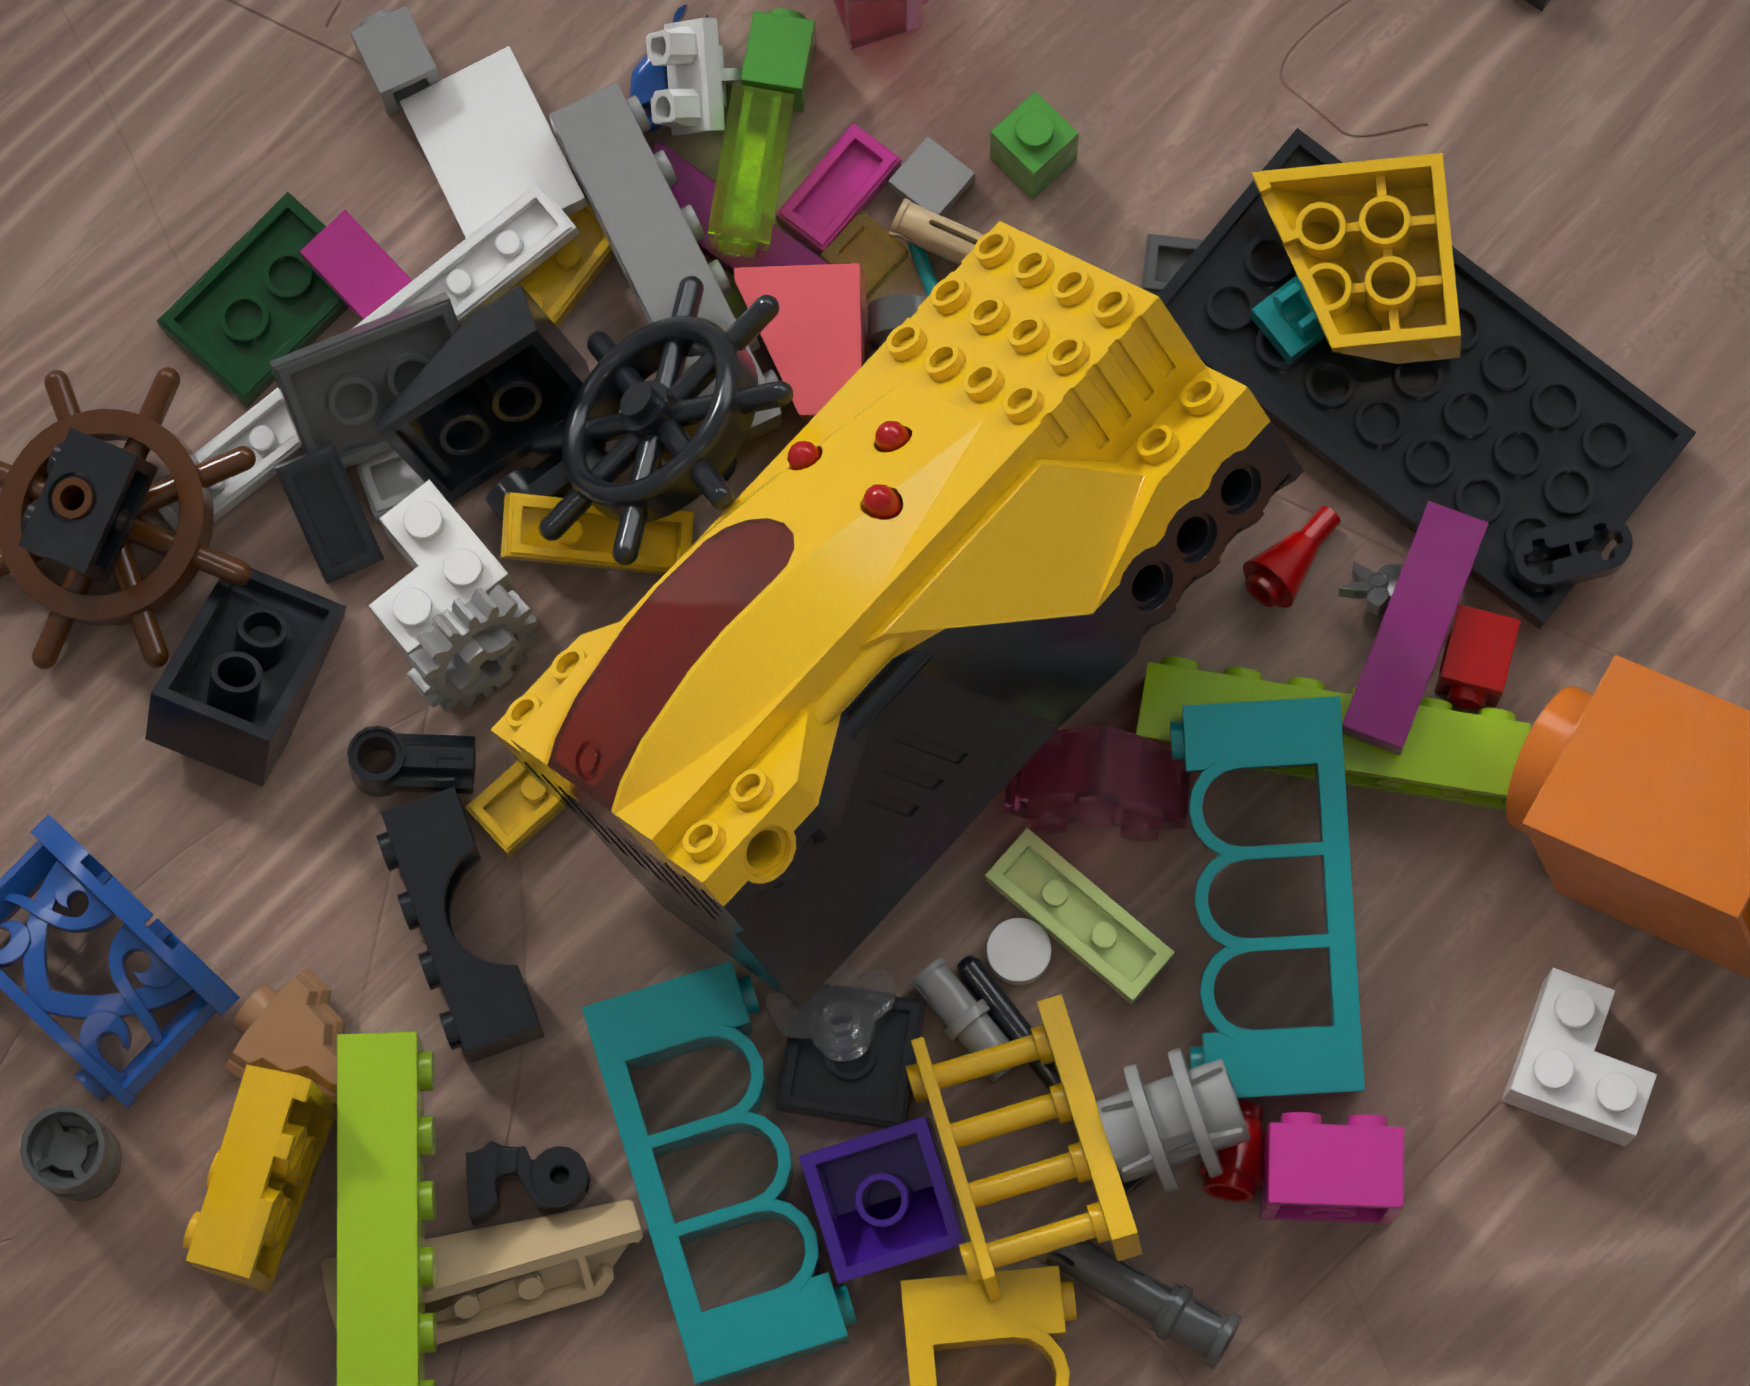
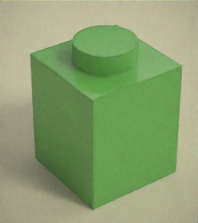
[741,8,817,112]
[990,91,1079,200]

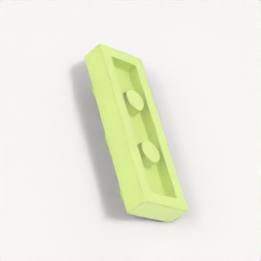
[985,828,1175,1005]

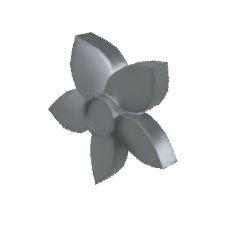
[1338,561,1401,615]

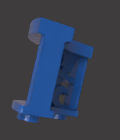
[0,814,240,1109]

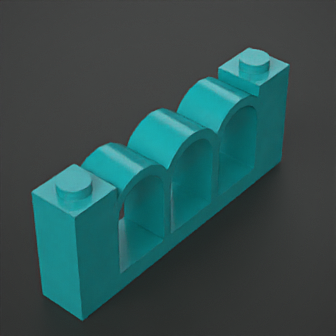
[1170,696,1365,1098]
[582,961,858,1386]

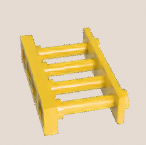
[905,994,1143,1301]

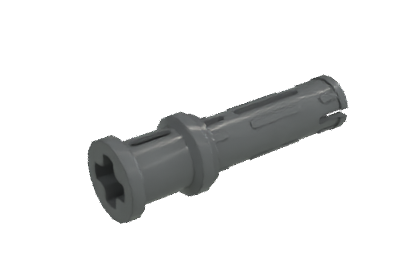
[1045,1240,1242,1369]

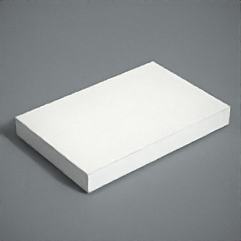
[399,46,589,238]

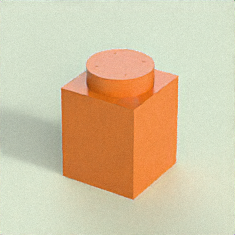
[1506,654,1750,979]

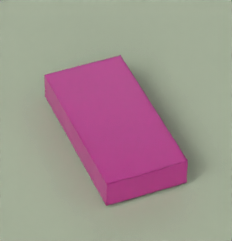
[775,123,901,257]
[298,209,412,321]

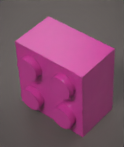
[1260,1112,1404,1224]

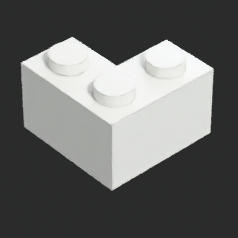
[368,480,515,666]
[1501,968,1657,1147]

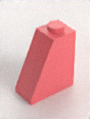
[734,263,867,425]

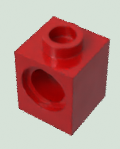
[1434,604,1521,711]

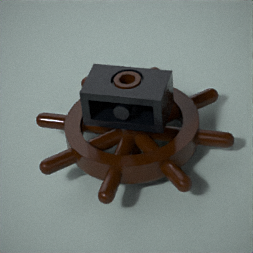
[0,367,256,669]

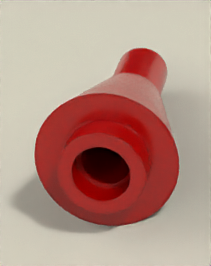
[1243,506,1341,608]

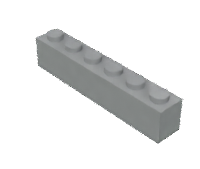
[549,82,783,445]

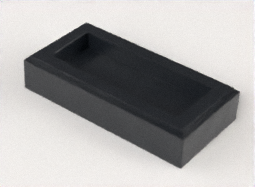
[274,441,384,584]

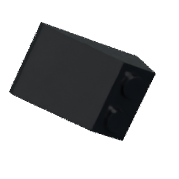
[375,284,590,504]
[145,568,347,787]

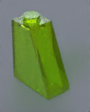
[707,84,795,258]

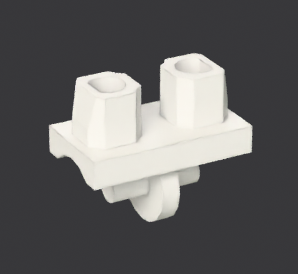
[646,18,742,136]

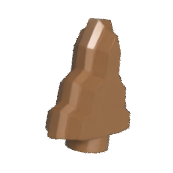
[224,967,345,1105]

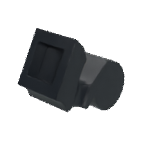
[465,1141,590,1226]

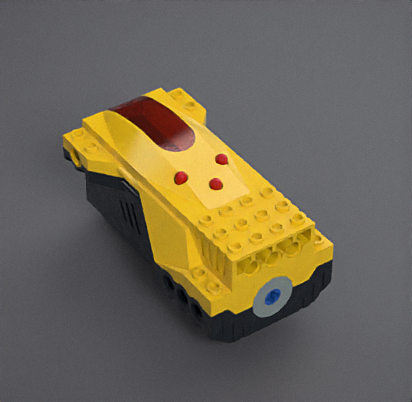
[491,221,1304,1008]

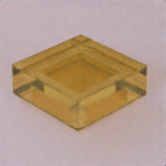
[821,210,909,300]

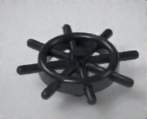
[530,276,793,565]

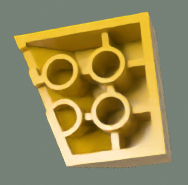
[1251,153,1461,364]
[183,1064,337,1294]

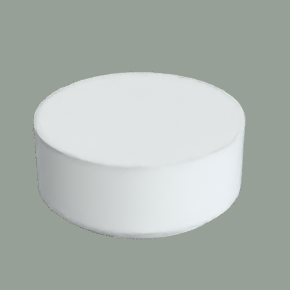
[987,918,1051,985]

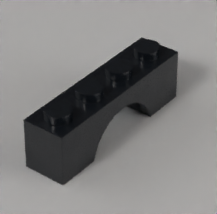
[376,786,545,1063]

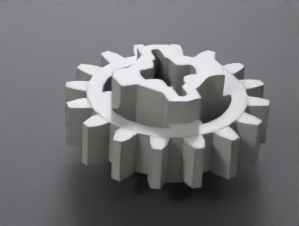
[407,585,539,712]

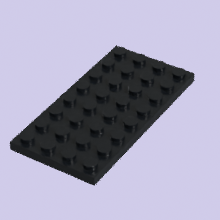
[1158,128,1696,629]

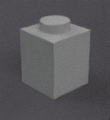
[350,6,441,116]

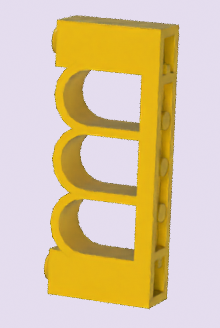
[900,1266,1077,1386]

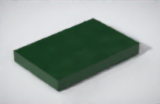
[157,192,349,408]

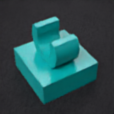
[1250,276,1325,364]

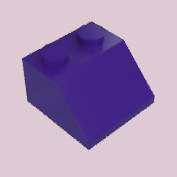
[799,1116,965,1284]

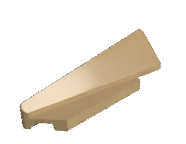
[320,1200,643,1344]

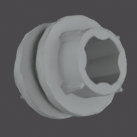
[1097,1048,1250,1193]

